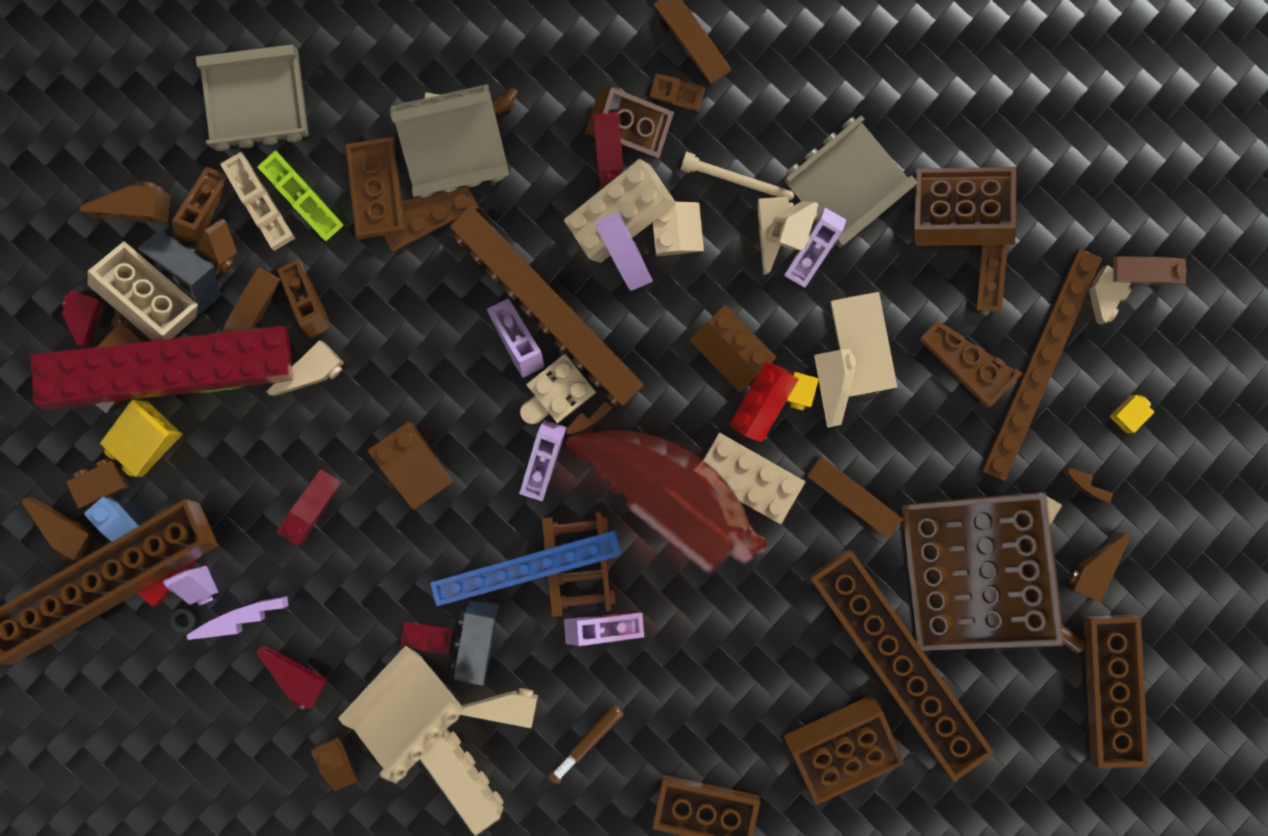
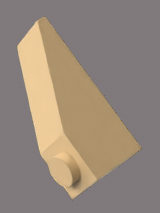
[757,197,793,275]
[267,341,344,396]
[814,349,856,427]
[460,688,538,728]

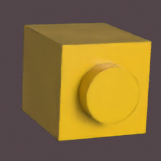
[786,372,819,411]
[1110,395,1154,433]

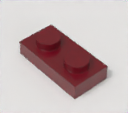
[401,621,454,654]

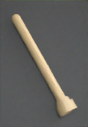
[680,151,794,200]

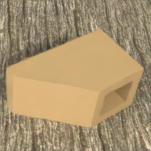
[767,201,818,251]
[1089,265,1131,324]

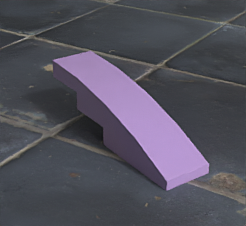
[595,212,653,291]
[187,596,288,640]

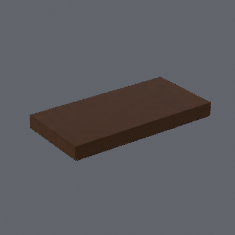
[345,137,405,240]

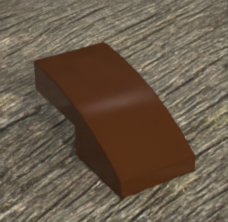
[649,74,705,112]
[566,401,613,434]
[1062,468,1113,503]

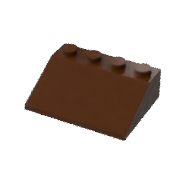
[915,167,1016,246]
[784,694,904,805]

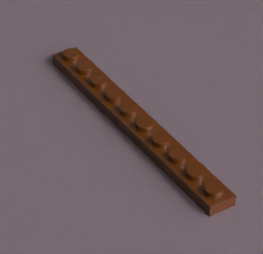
[981,249,1102,481]

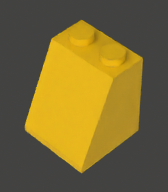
[100,400,182,477]

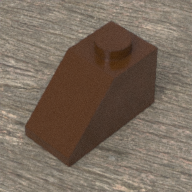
[195,219,237,275]
[311,736,358,791]

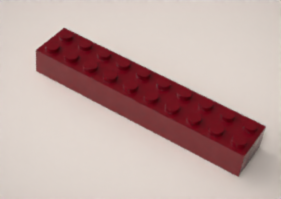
[31,326,293,410]

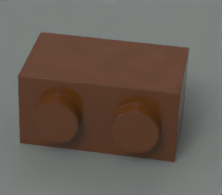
[66,459,130,508]

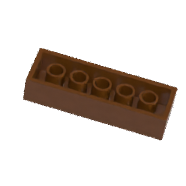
[1083,614,1148,769]

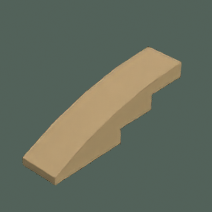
[221,152,295,251]

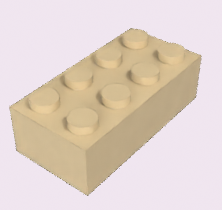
[564,159,676,263]
[88,241,198,341]
[695,433,805,524]
[421,729,504,836]

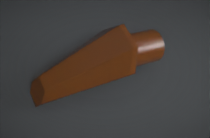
[493,87,519,116]

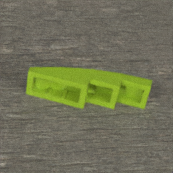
[257,150,343,241]

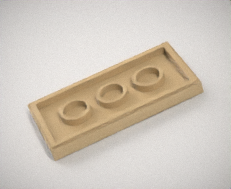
[830,292,897,397]

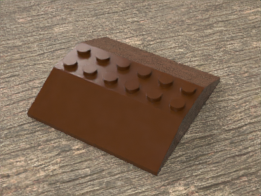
[901,493,1064,651]

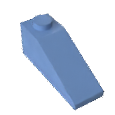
[84,496,138,541]

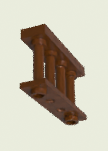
[542,512,616,617]

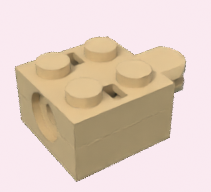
[520,354,596,424]

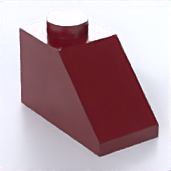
[62,290,106,347]

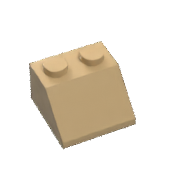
[652,202,704,256]

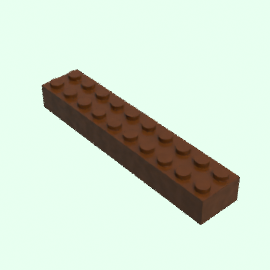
[450,206,644,407]
[0,499,218,665]
[808,549,995,782]

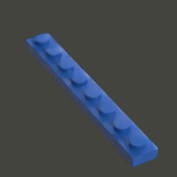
[430,531,622,606]

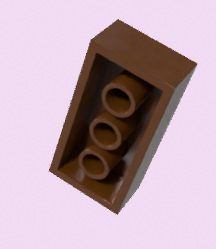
[652,775,760,836]

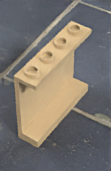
[338,646,465,783]

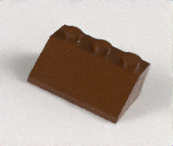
[689,305,777,393]

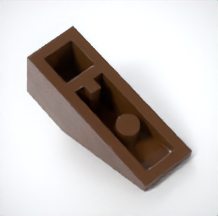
[172,166,229,246]
[1113,257,1187,286]
[277,259,331,338]
[22,498,96,561]
[1068,532,1131,603]

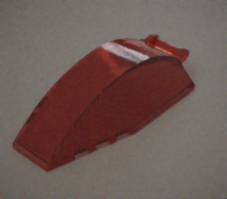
[565,430,768,572]

